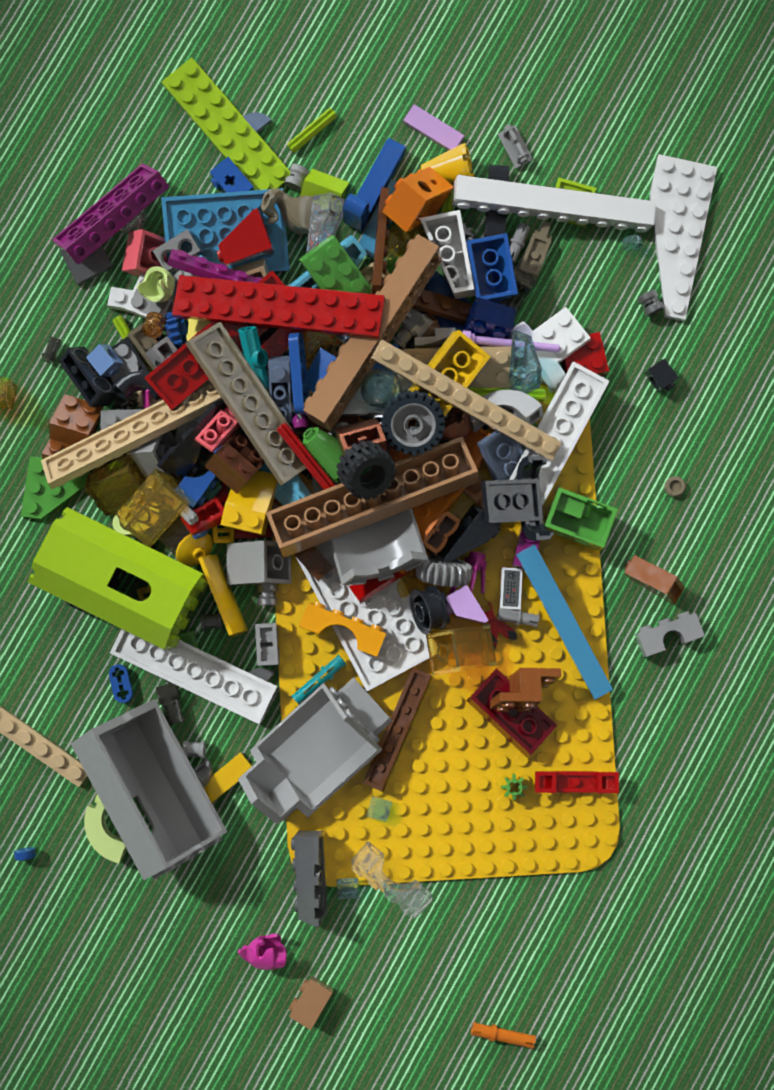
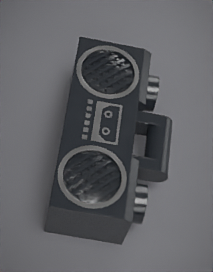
[59,347,116,407]

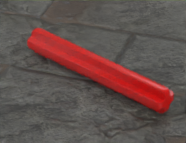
[277,422,336,490]

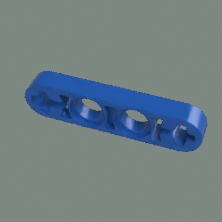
[288,332,309,415]

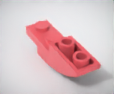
[195,407,241,452]

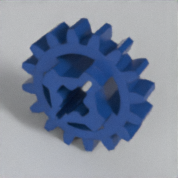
[165,311,189,349]

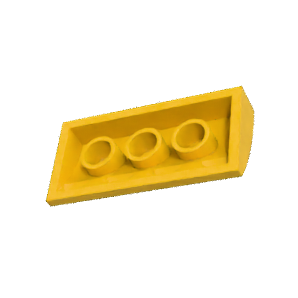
[198,555,248,637]

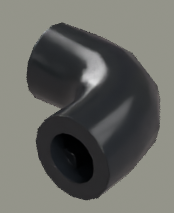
[111,370,161,400]

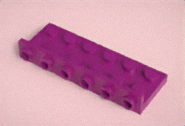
[52,163,169,264]

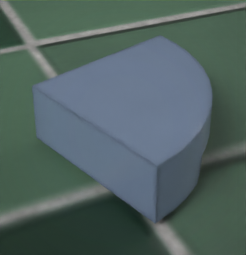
[244,112,272,133]

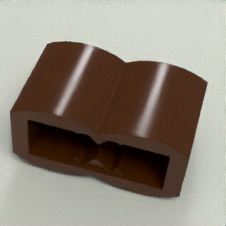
[423,511,460,557]

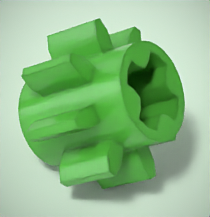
[500,774,527,800]

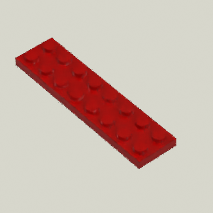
[144,270,284,410]

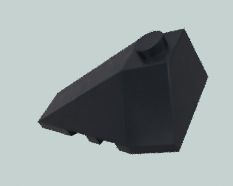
[157,399,225,478]

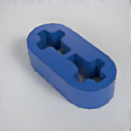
[109,664,134,703]

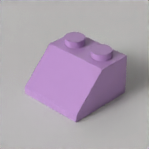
[446,585,489,625]

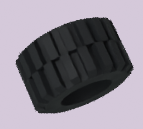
[337,441,396,500]

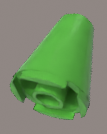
[303,427,343,483]

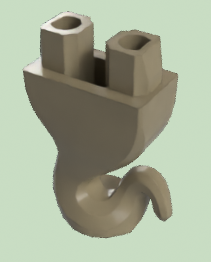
[261,188,323,236]

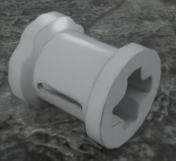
[183,740,206,759]

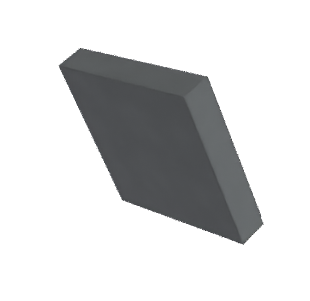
[59,245,114,286]

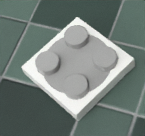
[124,274,175,325]

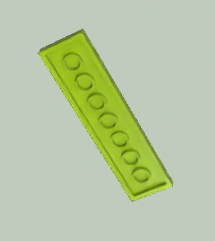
[161,57,290,190]

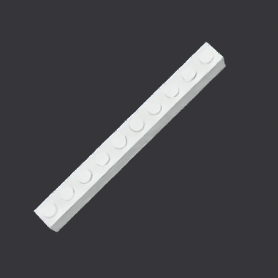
[452,175,656,232]

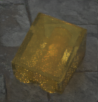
[85,450,152,516]
[426,624,497,676]

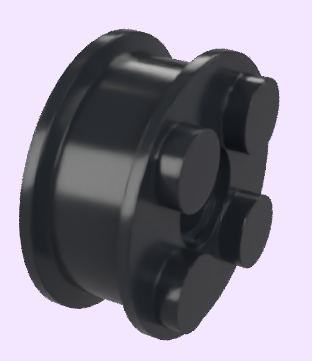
[410,585,450,635]

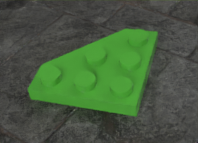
[21,456,91,520]

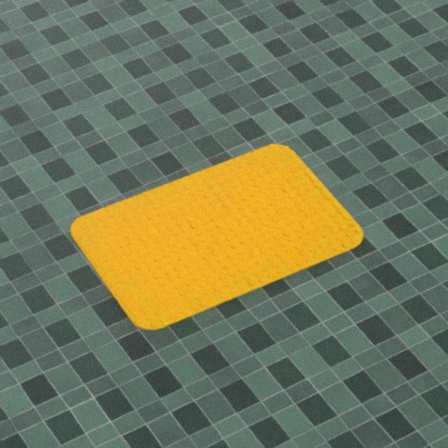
[272,382,620,887]

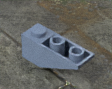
[268,356,292,423]

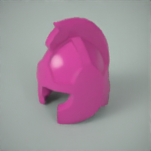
[238,934,287,970]

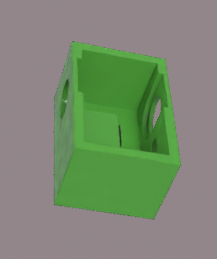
[544,487,618,551]

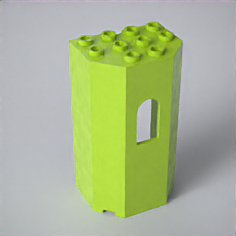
[28,507,208,651]

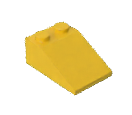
[220,470,278,536]

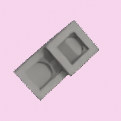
[414,327,455,348]

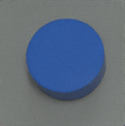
[14,847,36,861]

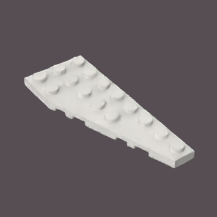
[649,154,717,322]

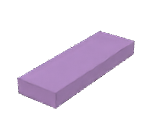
[403,105,464,151]

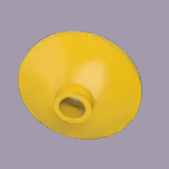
[176,533,213,567]

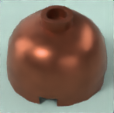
[439,407,472,444]

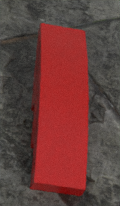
[180,493,229,535]

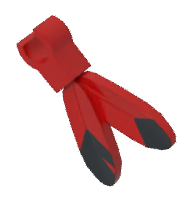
[480,602,517,651]

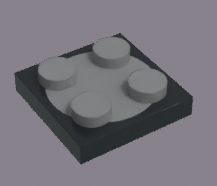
[108,336,150,385]

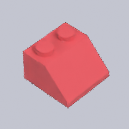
[122,229,167,277]

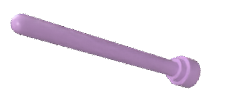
[463,330,561,353]

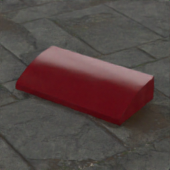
[466,668,557,757]

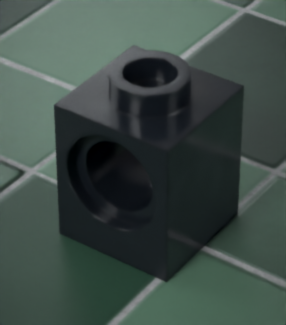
[644,358,678,393]

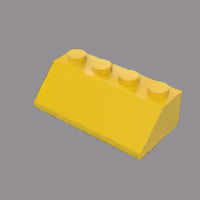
[408,330,491,417]

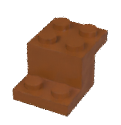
[42,394,104,459]
[490,668,561,713]

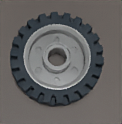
[382,390,445,455]

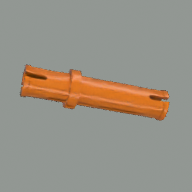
[471,1022,536,1049]

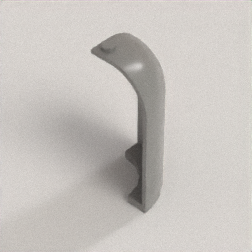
[312,422,428,585]

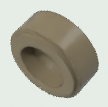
[664,476,686,497]

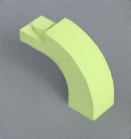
[84,794,127,864]

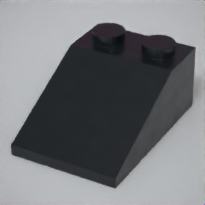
[439,503,502,562]

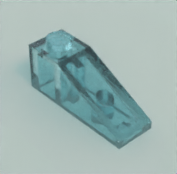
[509,330,542,394]

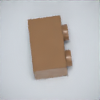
[288,976,333,1030]

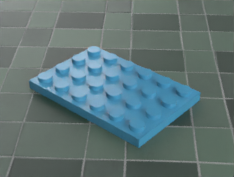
[161,188,290,274]

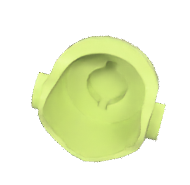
[137,266,175,303]

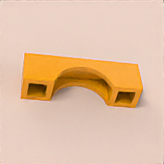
[299,601,386,657]

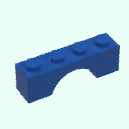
[174,446,221,508]

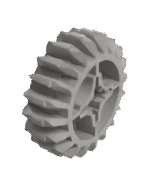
[415,555,472,587]

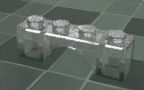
[351,841,433,918]

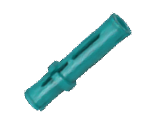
[292,655,346,705]

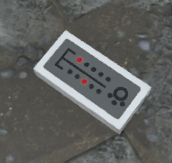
[499,567,523,610]

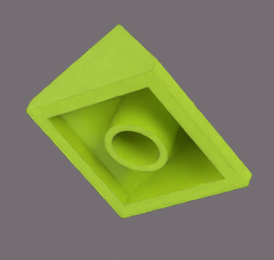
[300,169,350,220]

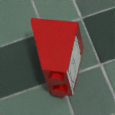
[216,208,274,267]

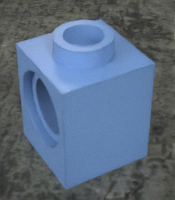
[86,344,124,377]

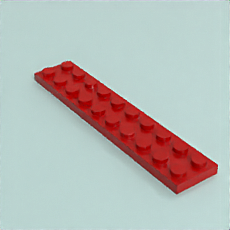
[172,275,385,339]

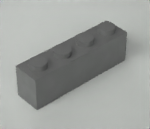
[291,831,328,927]

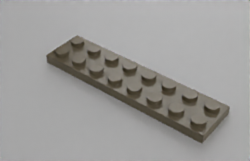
[185,322,306,486]

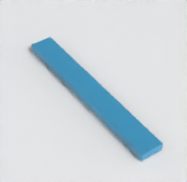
[516,544,613,700]

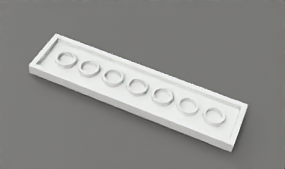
[509,362,609,506]
[110,629,278,724]

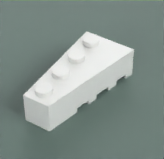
[420,210,476,299]

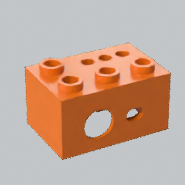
[382,167,454,232]

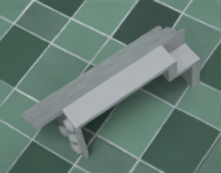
[238,677,393,824]

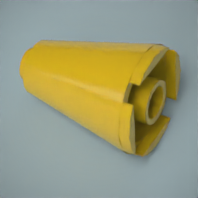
[419,143,474,184]

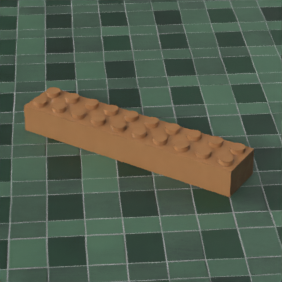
[303,234,442,433]
[266,437,479,558]

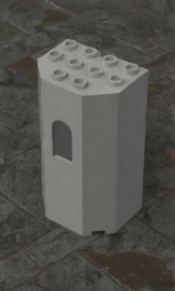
[70,699,227,880]

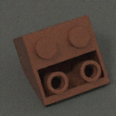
[334,418,387,456]
[205,430,265,494]

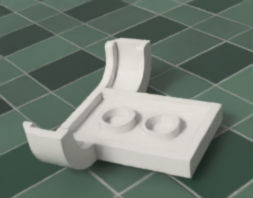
[508,307,591,393]

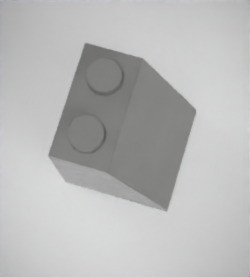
[226,540,292,586]

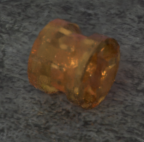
[142,312,166,338]

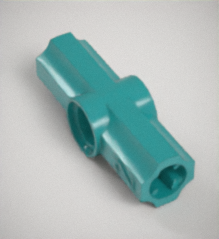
[238,325,269,389]

